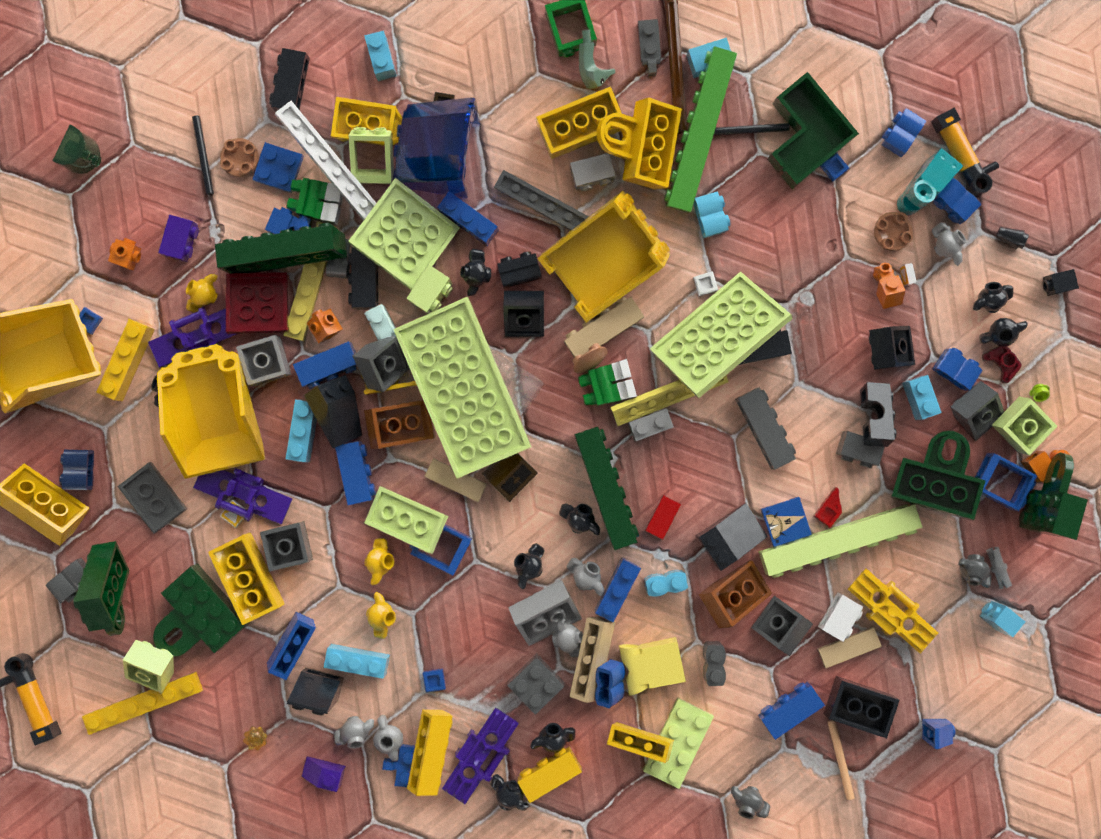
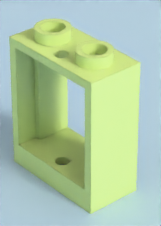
[349,127,394,184]

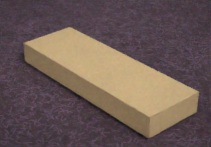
[425,458,487,502]
[817,627,882,668]

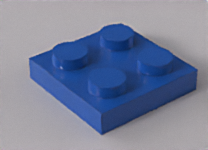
[252,142,304,193]

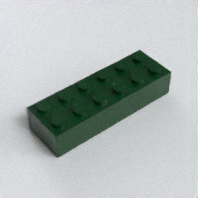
[215,223,347,274]
[574,426,640,550]

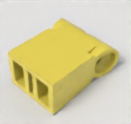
[619,637,686,696]

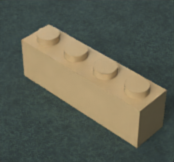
[564,297,645,358]
[570,617,615,703]

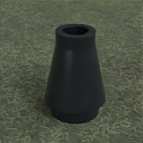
[996,226,1029,249]

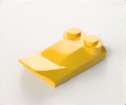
[331,97,406,146]

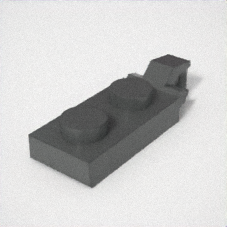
[638,19,661,76]

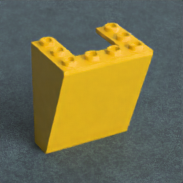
[537,191,670,323]

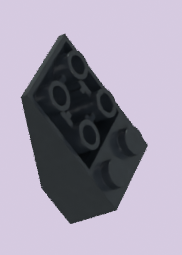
[287,668,344,715]

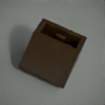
[482,453,538,502]

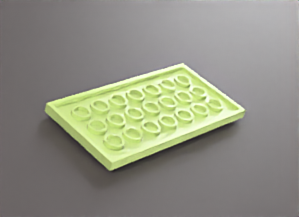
[393,297,532,478]

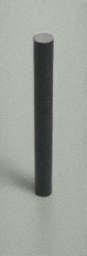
[192,115,214,195]
[713,123,790,136]

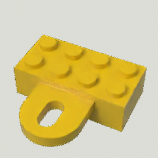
[597,97,682,190]

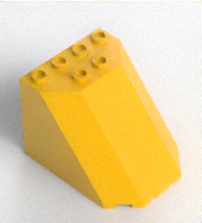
[0,299,101,413]
[157,344,265,479]

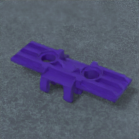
[148,307,237,368]
[193,468,293,524]
[442,707,519,804]

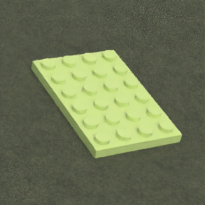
[650,272,793,398]

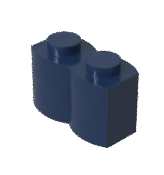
[59,449,94,490]

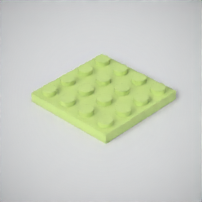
[347,178,460,291]

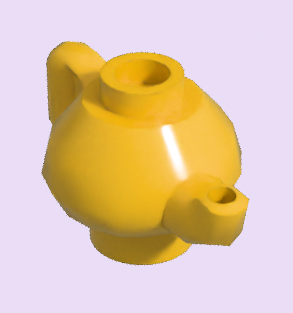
[185,274,218,313]
[364,538,394,586]
[366,592,396,639]

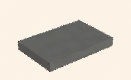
[117,462,187,534]

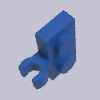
[382,744,415,787]

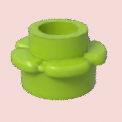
[1029,384,1050,402]

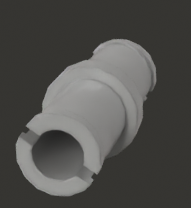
[986,547,1012,589]

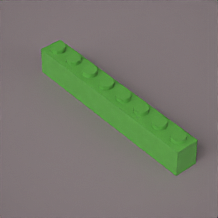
[664,46,737,213]

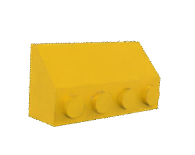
[0,463,90,546]
[208,532,285,625]

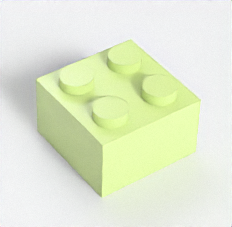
[406,265,453,314]
[992,396,1057,455]
[123,640,174,693]

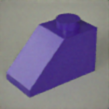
[302,756,346,792]

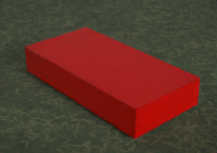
[645,495,681,539]

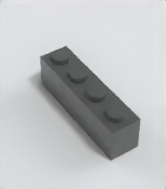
[735,387,796,470]

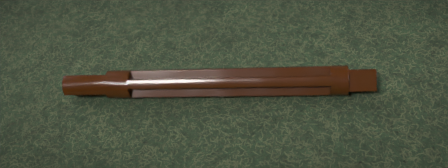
[664,0,688,134]

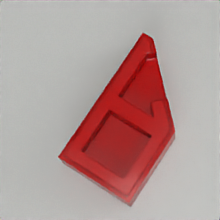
[813,487,842,528]

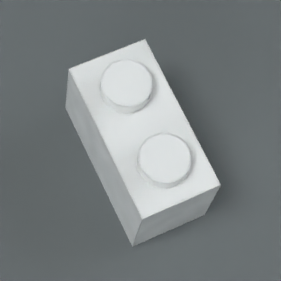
[818,593,863,642]

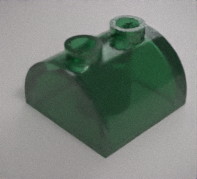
[52,125,102,174]

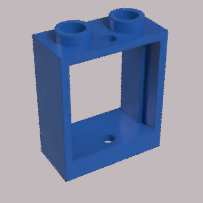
[975,453,1037,511]
[409,524,472,575]

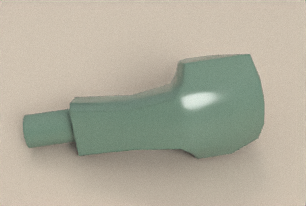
[579,30,616,89]

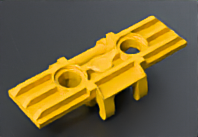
[848,568,939,654]

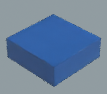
[821,153,849,182]
[79,307,103,335]
[423,668,446,693]

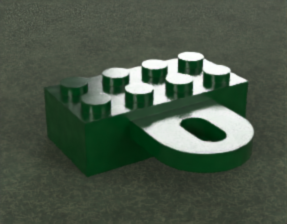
[892,431,986,521]
[1019,452,1088,540]
[73,541,130,636]
[153,564,250,657]

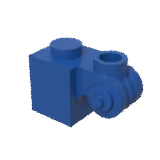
[265,207,311,234]

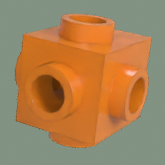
[108,238,142,271]
[307,309,343,344]

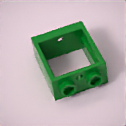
[545,0,597,57]

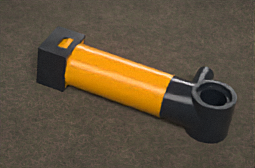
[931,107,999,197]
[0,653,62,746]

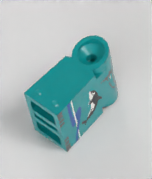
[897,148,963,215]

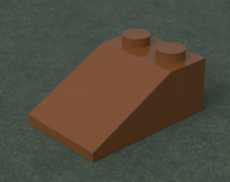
[364,400,434,449]
[698,560,772,628]

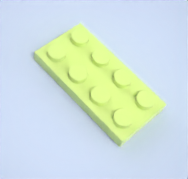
[364,486,448,554]
[643,697,714,789]

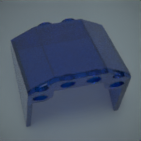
[393,97,480,198]

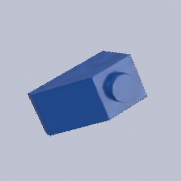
[922,719,955,749]

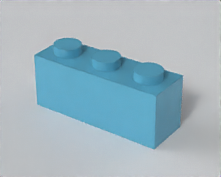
[286,399,317,462]
[323,644,390,679]

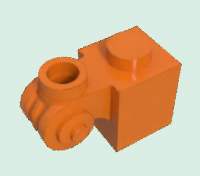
[873,262,906,309]
[1020,450,1070,483]

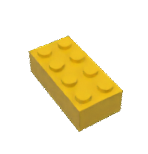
[536,86,621,159]

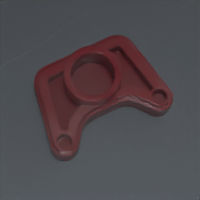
[982,346,1022,383]

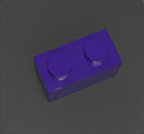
[158,214,199,262]

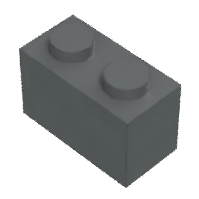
[836,431,885,469]

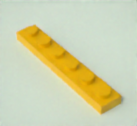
[82,672,203,735]

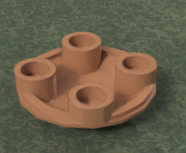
[220,138,259,177]
[874,212,913,251]
[572,343,608,374]

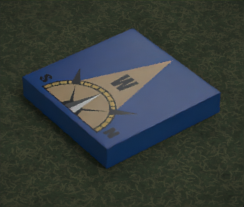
[761,497,812,547]

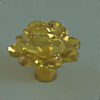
[243,726,268,751]

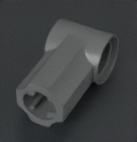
[326,239,350,279]

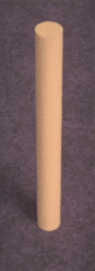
[827,720,855,800]

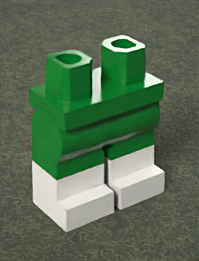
[286,177,343,225]
[578,359,637,406]

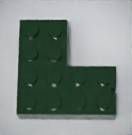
[767,72,859,189]

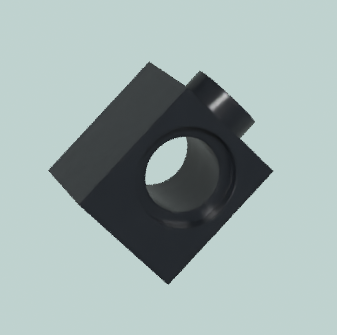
[1043,269,1079,296]

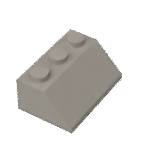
[508,580,582,646]

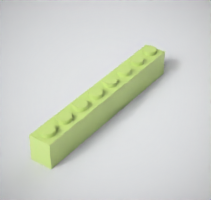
[758,503,922,578]

